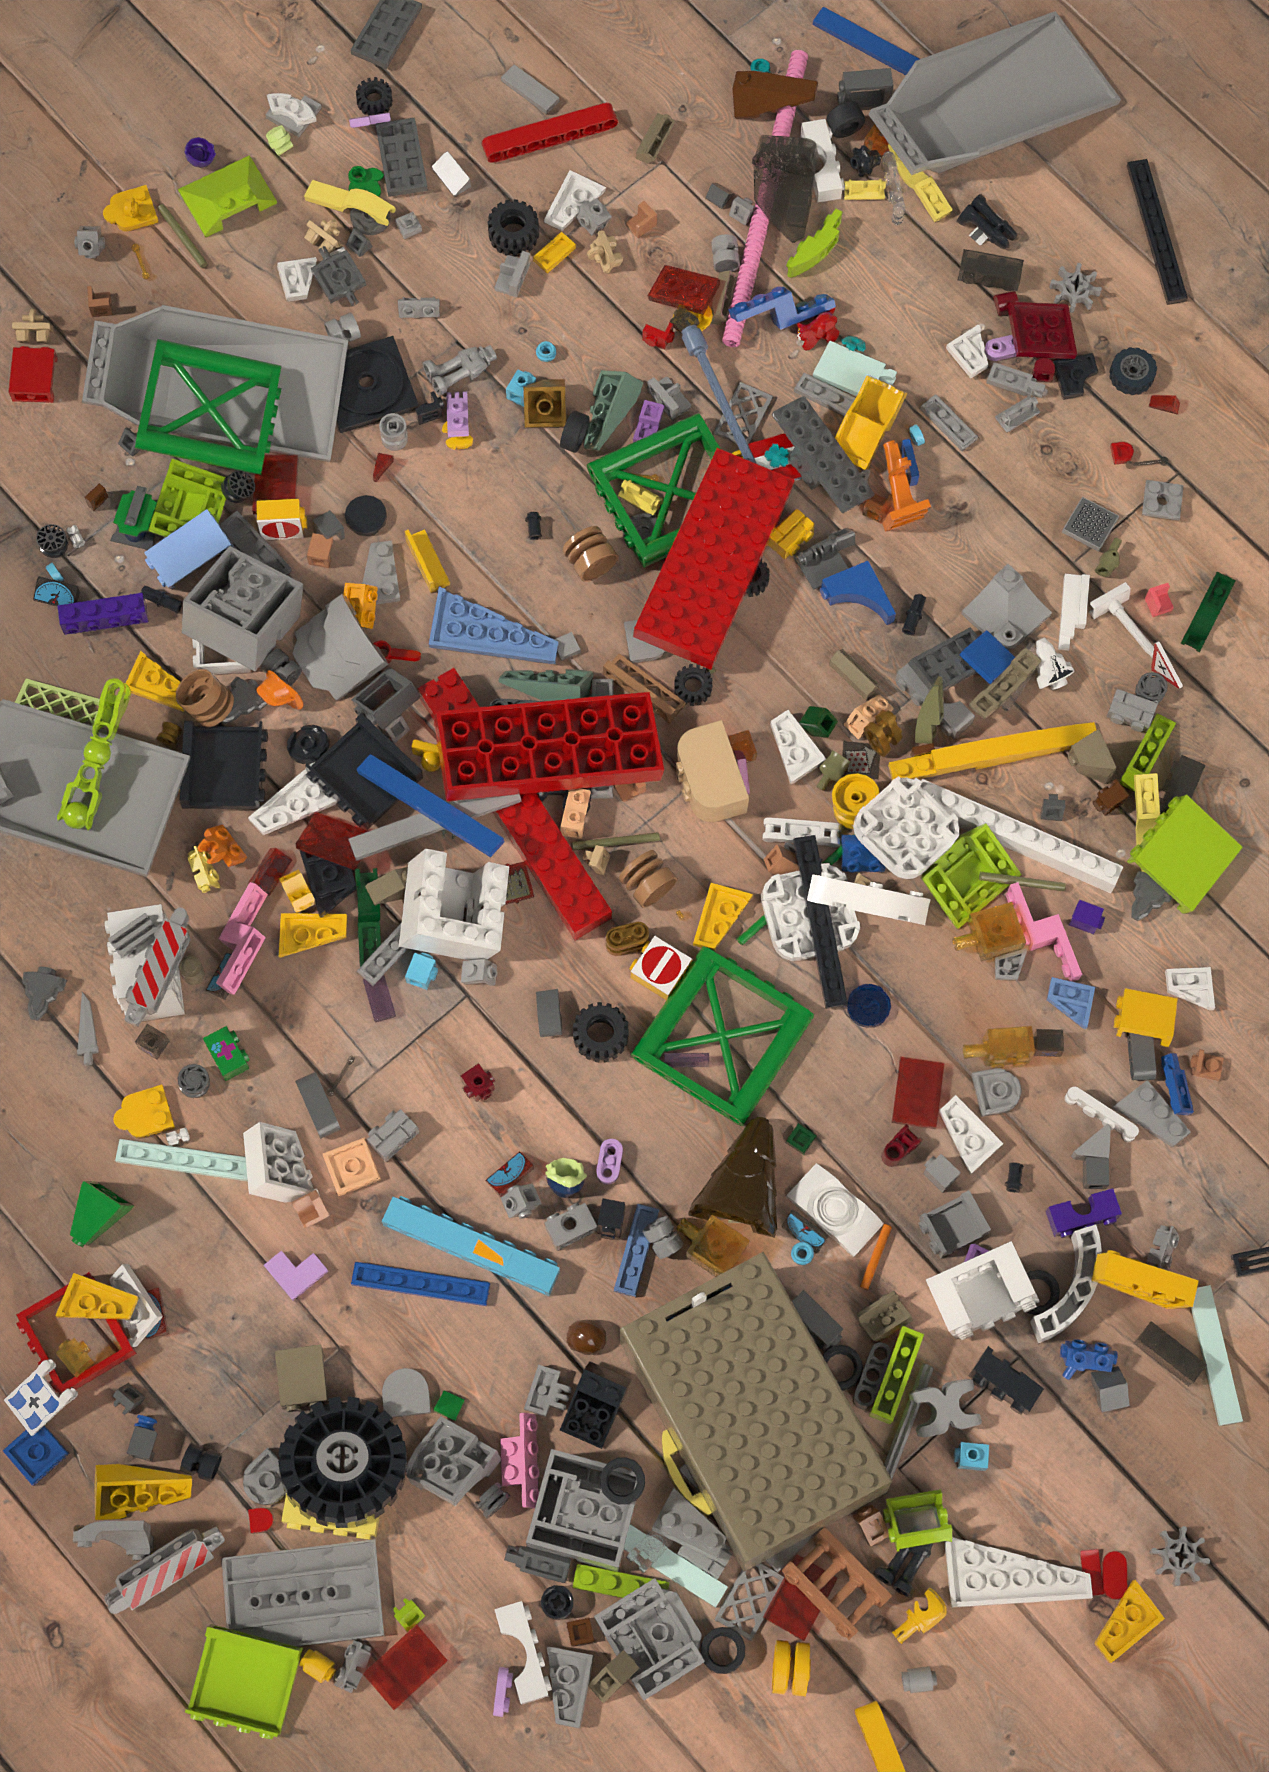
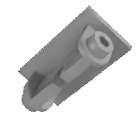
[398,296,440,318]
[995,396,1040,433]
[1146,1225,1179,1270]
[334,1640,372,1693]

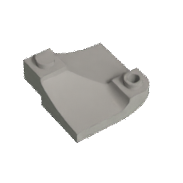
[961,564,1052,649]
[406,1416,501,1506]
[73,1520,154,1561]

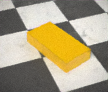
[533,232,576,274]

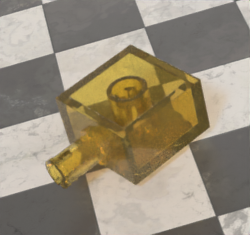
[952,902,1026,962]
[963,1026,1035,1069]
[676,1215,750,1277]

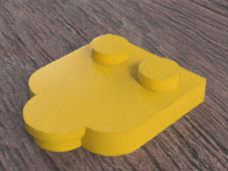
[103,185,159,232]
[113,1084,175,1139]

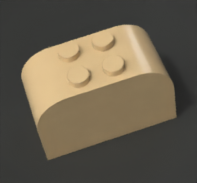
[675,720,749,822]

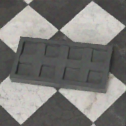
[351,0,422,69]
[375,117,428,197]
[219,511,292,575]
[908,627,978,691]

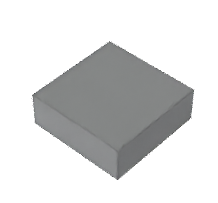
[554,632,581,661]

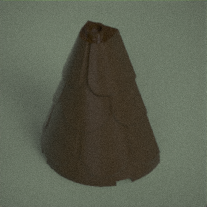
[688,1117,777,1238]

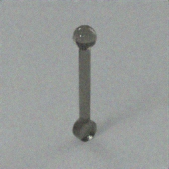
[1125,456,1168,469]
[327,1055,355,1097]

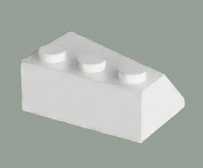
[243,1122,320,1203]

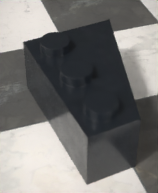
[968,1346,1044,1415]

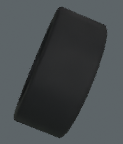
[560,411,590,453]
[1022,1270,1060,1315]
[822,1345,863,1391]
[600,1457,645,1505]
[700,1627,746,1674]

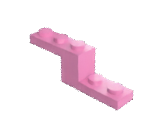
[216,882,268,995]
[1006,882,1082,982]

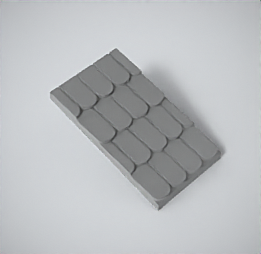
[221,1539,384,1647]

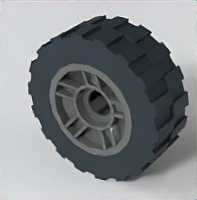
[1109,347,1157,395]

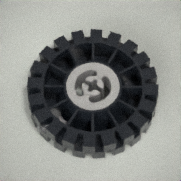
[278,1396,407,1528]

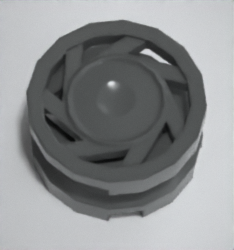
[1135,672,1168,704]
[177,1064,210,1099]
[474,1482,511,1519]

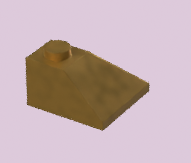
[523,379,566,428]

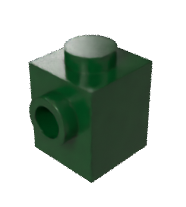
[799,706,838,738]

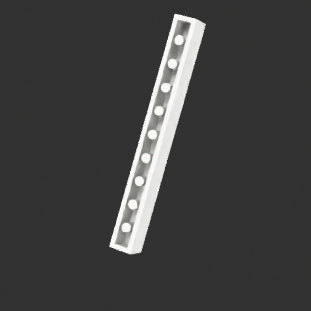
[921,779,1123,893]

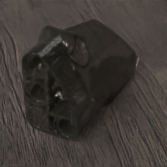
[752,135,819,243]

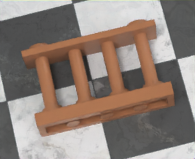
[782,1527,892,1640]

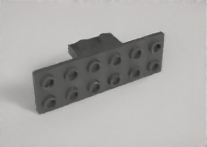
[772,396,875,513]

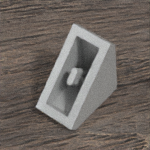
[1071,1124,1111,1161]

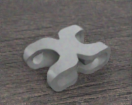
[908,1379,982,1437]

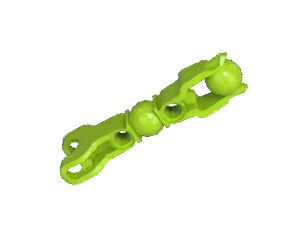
[57,678,131,831]

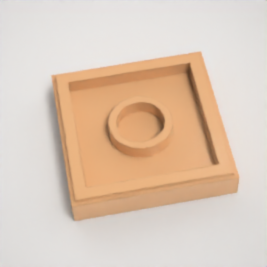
[323,1137,381,1196]

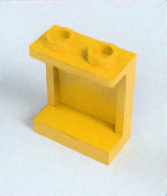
[1113,988,1178,1047]

